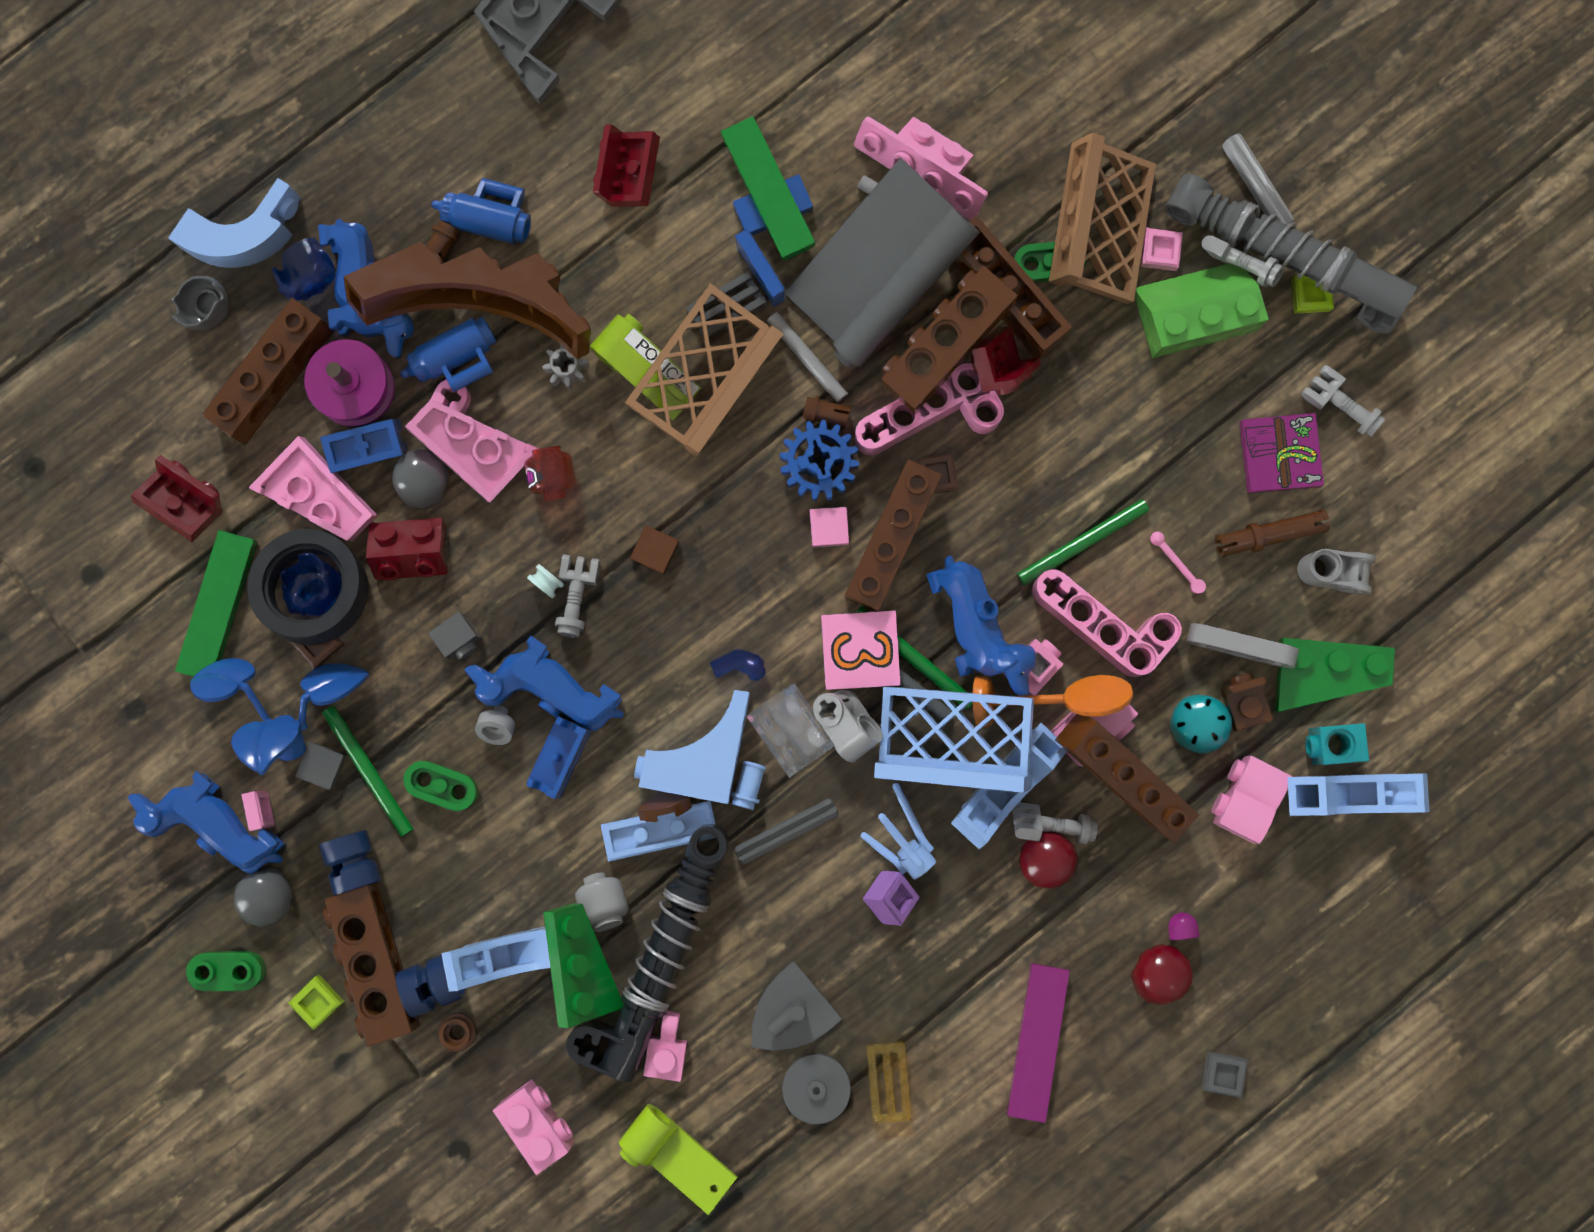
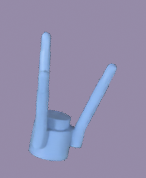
[861,783,936,880]

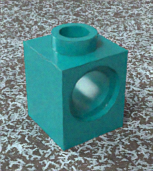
[1305,723,1369,765]

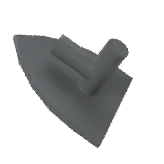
[752,961,842,1051]

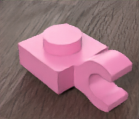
[643,1011,687,1082]

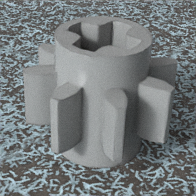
[542,344,590,390]

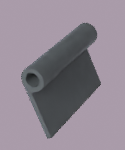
[785,158,980,368]

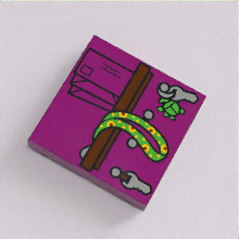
[1239,413,1324,494]

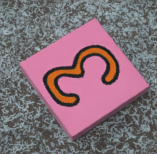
[821,611,900,690]

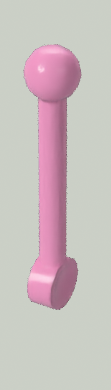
[1150,531,1206,594]

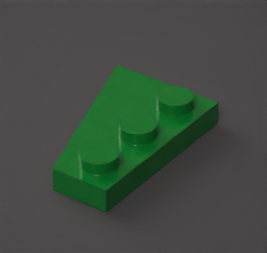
[1274,638,1395,712]
[543,903,623,1028]

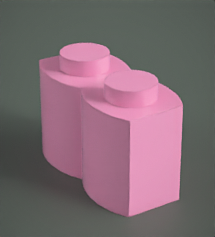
[1211,755,1292,844]

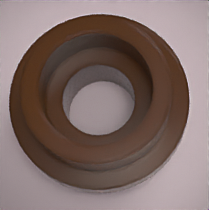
[438,1013,477,1052]

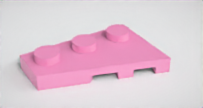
[405,399,539,503]
[249,436,378,541]

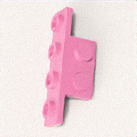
[854,116,988,220]

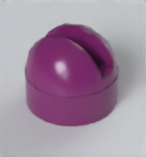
[1168,912,1200,940]

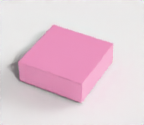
[1140,228,1183,271]
[810,507,849,548]
[241,791,275,831]

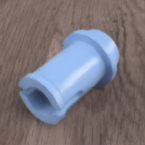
[731,761,766,810]

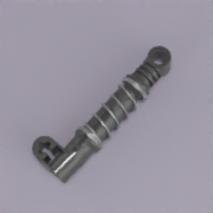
[1164,174,1418,334]

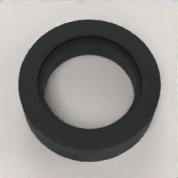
[247,529,368,645]

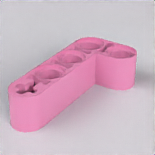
[855,363,1004,456]
[1032,570,1182,677]

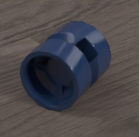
[319,830,382,896]
[396,954,466,1018]

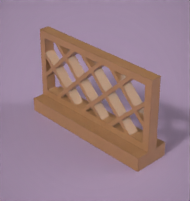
[1049,133,1156,304]
[625,283,783,456]

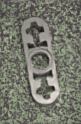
[1186,623,1299,669]

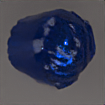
[272,237,336,301]
[281,552,342,616]

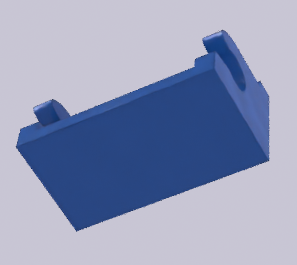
[320,419,407,473]
[526,716,592,799]

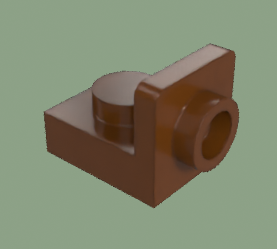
[1220,672,1273,731]

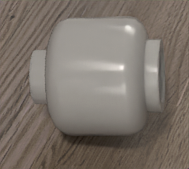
[575,872,629,932]

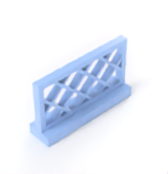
[874,686,1034,792]

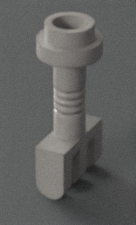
[1202,235,1284,287]
[1301,365,1385,436]
[555,554,600,638]
[1012,802,1098,844]

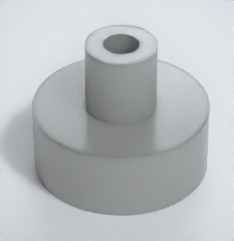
[475,706,515,745]

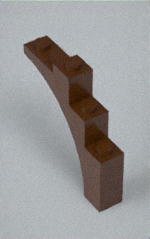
[343,241,591,359]

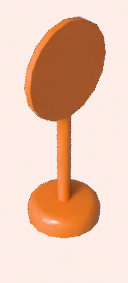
[973,675,1133,728]

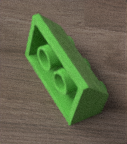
[1135,263,1269,359]

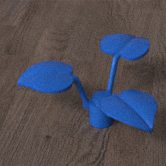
[190,658,370,775]

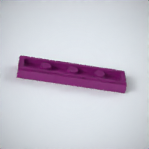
[1006,963,1070,1123]

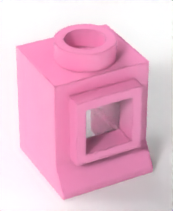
[1002,639,1063,696]

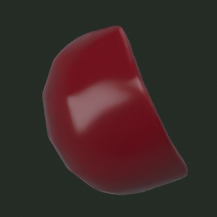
[1019,832,1079,889]
[1131,944,1193,1005]

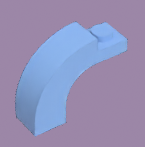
[168,178,301,268]
[951,723,1067,849]
[1288,773,1430,816]
[441,927,550,992]

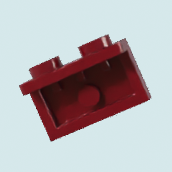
[593,124,660,207]
[971,325,1041,395]
[131,455,222,542]
[366,517,448,580]

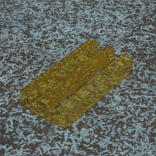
[866,1041,911,1124]

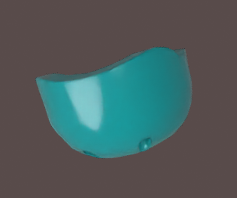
[1170,695,1232,754]

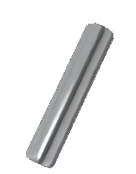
[1223,133,1294,225]

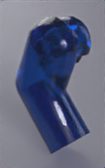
[709,649,766,681]

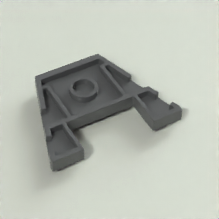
[474,0,622,105]

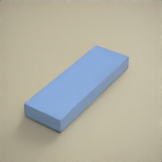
[601,801,716,862]

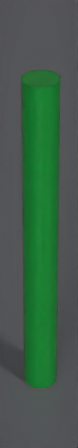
[1016,499,1149,586]
[855,605,973,710]
[322,705,414,837]

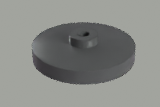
[782,1053,850,1124]

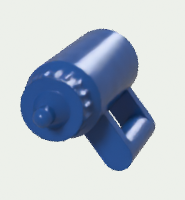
[431,178,531,245]
[400,316,497,392]

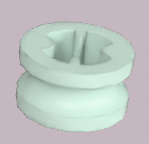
[527,564,565,599]

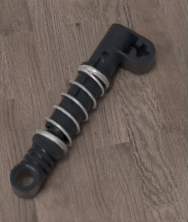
[566,824,729,1082]

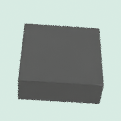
[295,742,347,790]
[1201,1051,1248,1098]

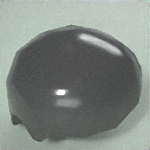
[172,276,229,331]
[392,448,449,509]
[233,865,293,927]

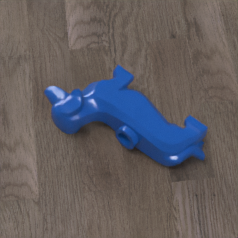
[318,219,415,359]
[926,555,1036,696]
[464,635,624,731]
[128,771,286,874]

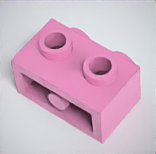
[493,1079,574,1175]

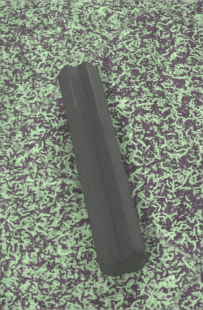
[735,798,839,864]

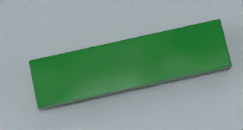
[720,116,815,262]
[175,530,258,677]

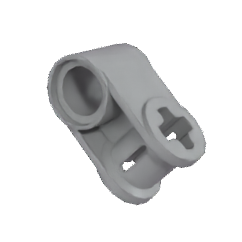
[1297,549,1376,594]
[813,689,883,763]

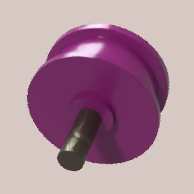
[304,339,395,427]

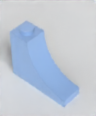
[634,690,750,804]

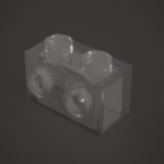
[746,683,834,778]

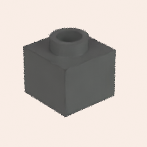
[428,612,483,660]

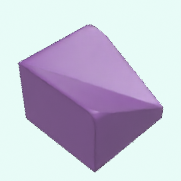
[863,871,920,926]

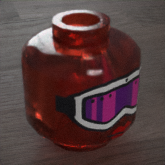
[525,446,576,501]

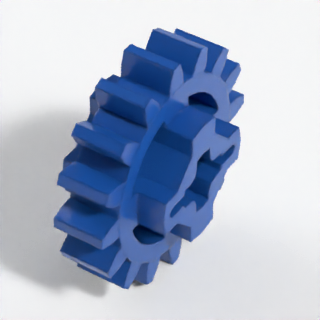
[779,420,859,502]

